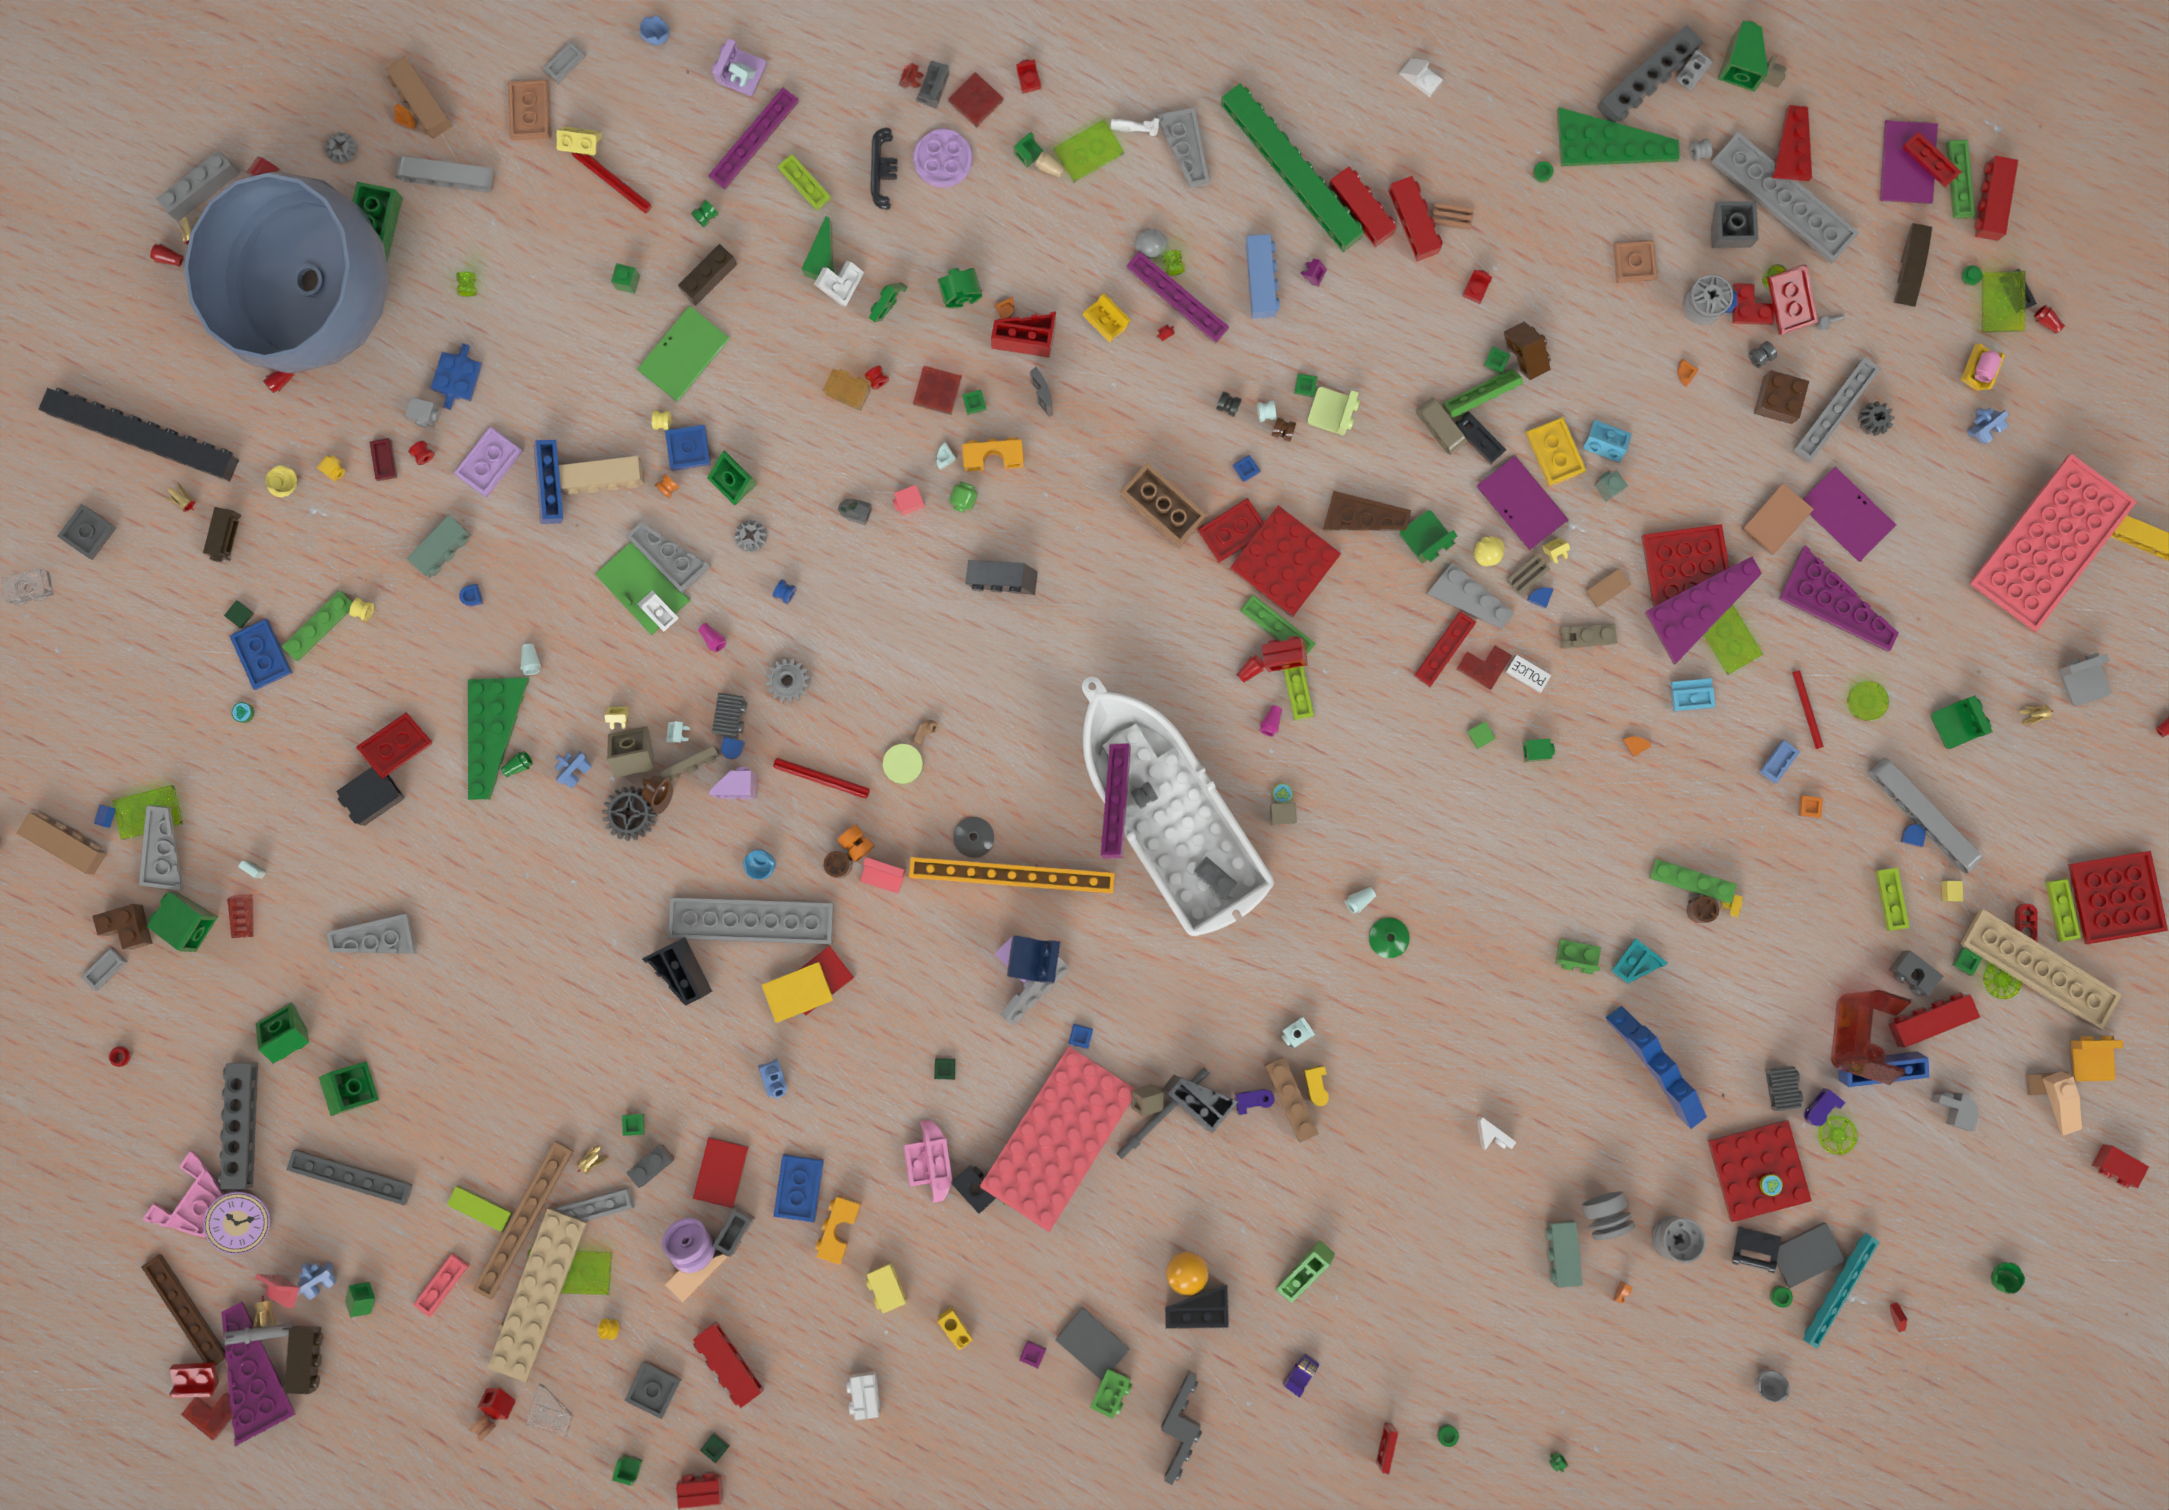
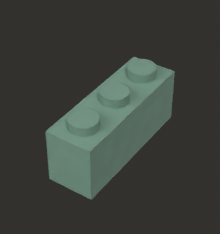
[406,515,471,578]
[1545,1220,1583,1288]

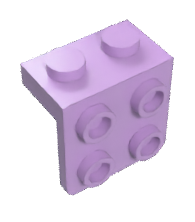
[712,38,766,96]

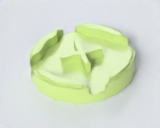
[882,744,923,784]

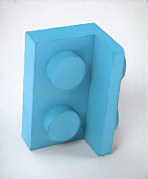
[1583,419,1631,462]

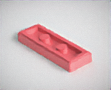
[413,1253,470,1317]

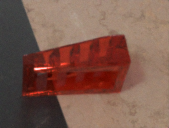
[227,894,253,938]

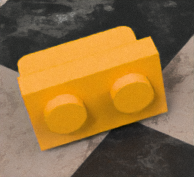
[2070,1036,2124,1082]

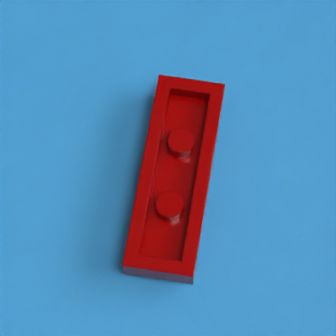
[1902,132,1961,188]

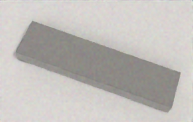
[553,1188,634,1221]

